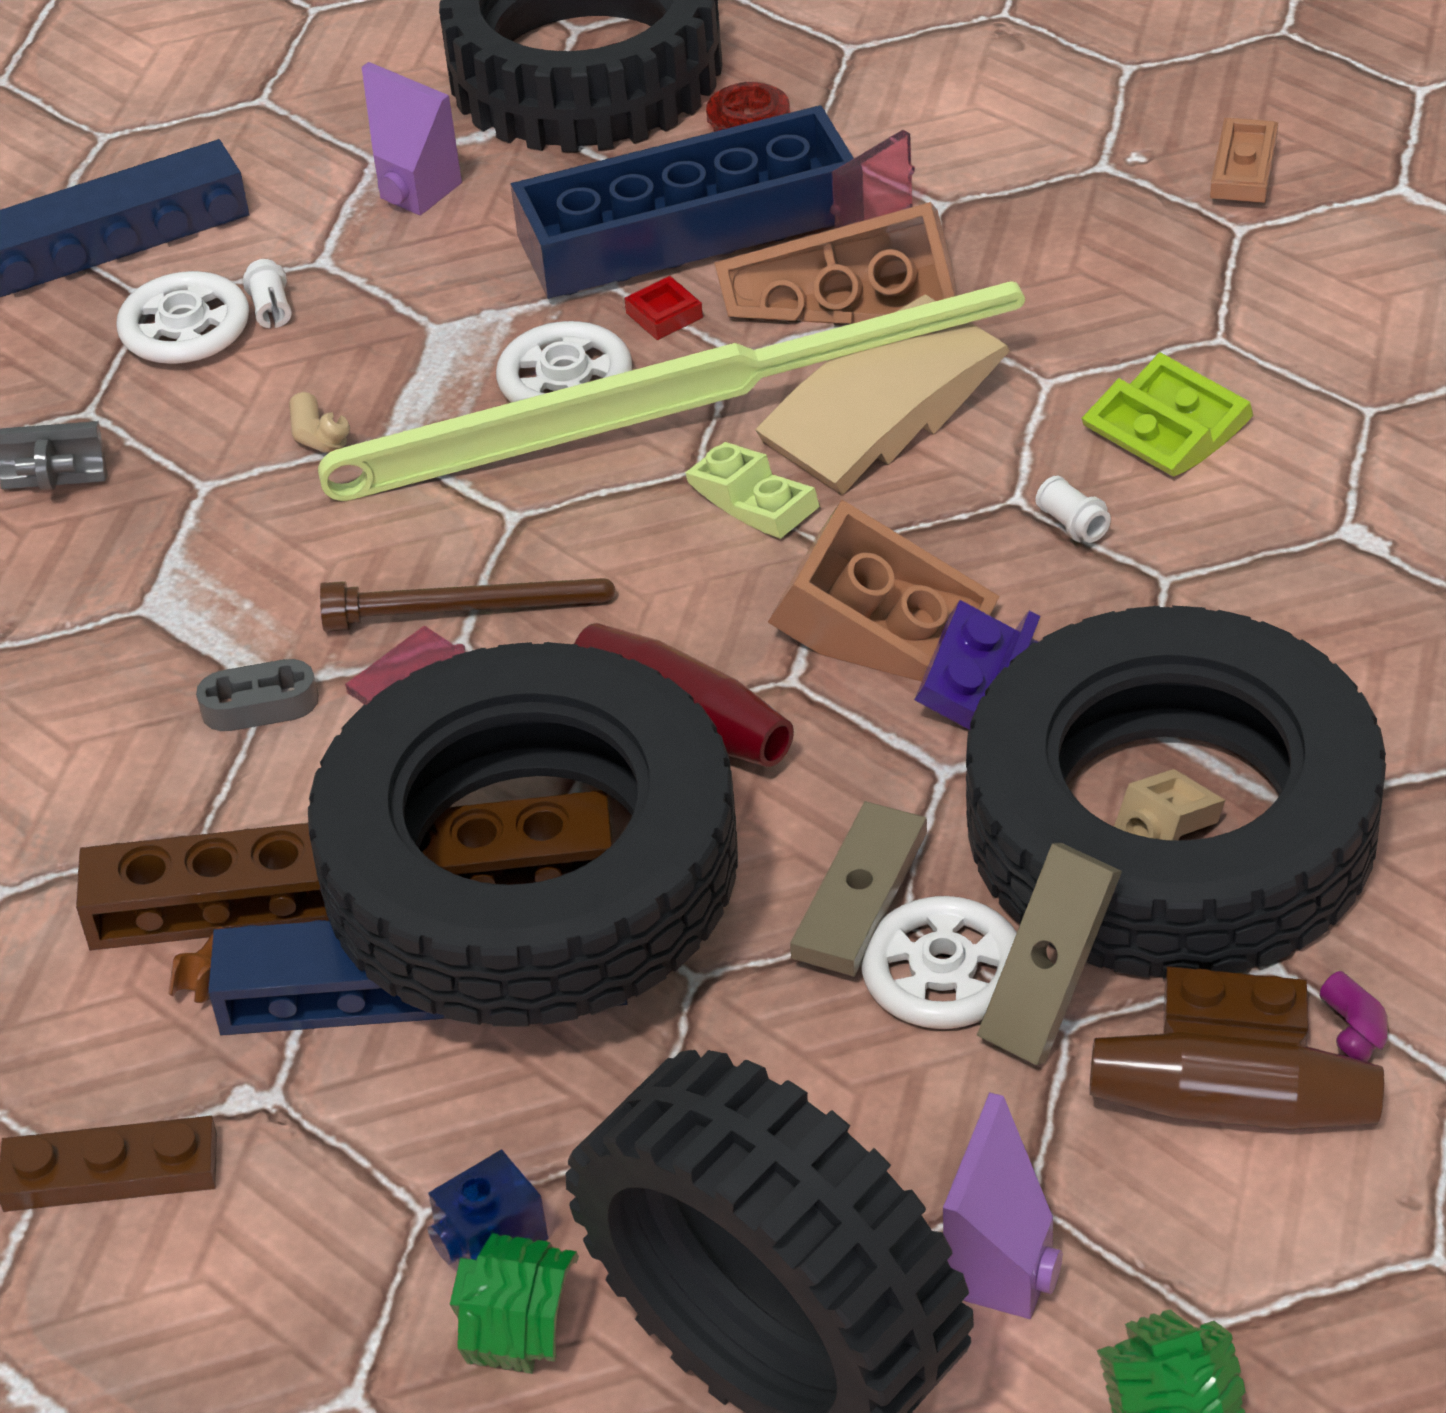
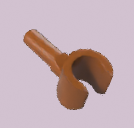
[168,927,224,1003]

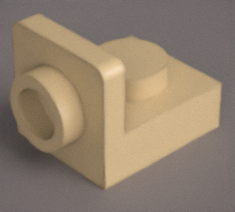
[1114,769,1225,840]

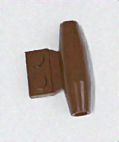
[1089,966,1384,1130]

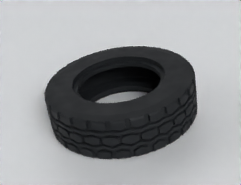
[966,605,1386,979]
[308,642,738,1027]

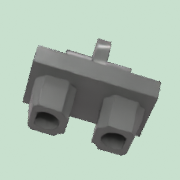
[0,421,108,491]

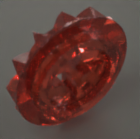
[706,82,790,132]

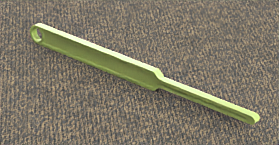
[318,281,1025,501]

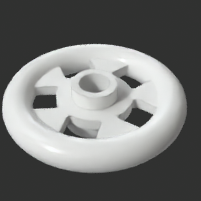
[116,271,249,364]
[496,321,632,403]
[861,896,1017,1029]

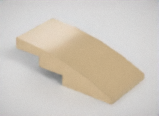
[755,294,1010,496]

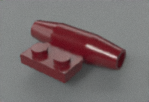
[574,623,794,767]

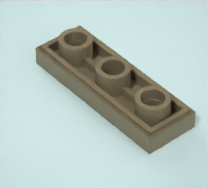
[790,801,927,977]
[977,843,1122,1065]

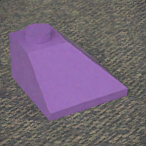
[362,62,462,216]
[943,1092,1063,1319]

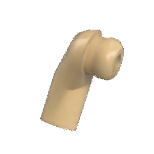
[289,392,350,454]

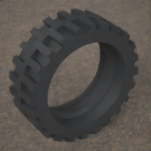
[439,0,722,152]
[565,1050,974,1413]

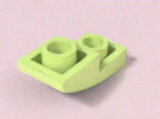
[685,442,820,539]

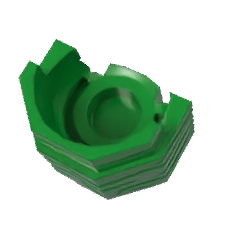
[449,1233,579,1374]
[1097,1309,1246,1413]

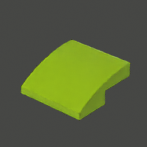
[1081,352,1254,477]

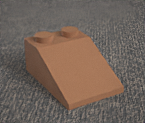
[768,500,1000,682]

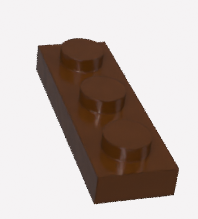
[0,1115,217,1212]

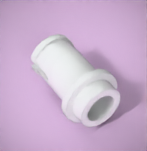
[242,259,292,328]
[1036,475,1111,543]

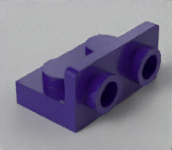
[914,600,1040,730]

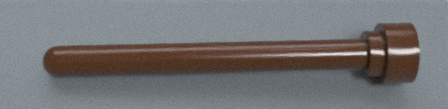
[320,578,615,631]

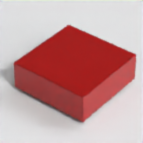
[624,276,703,340]

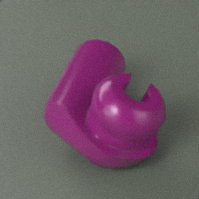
[1319,971,1388,1062]

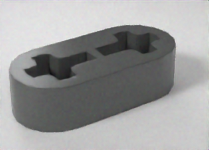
[196,659,319,731]

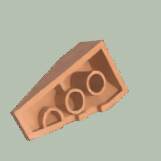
[714,202,957,324]

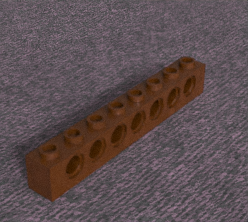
[76,790,613,951]

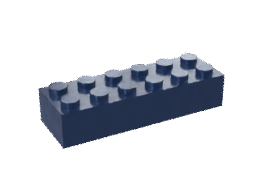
[510,105,861,299]

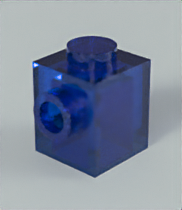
[427,1149,549,1265]

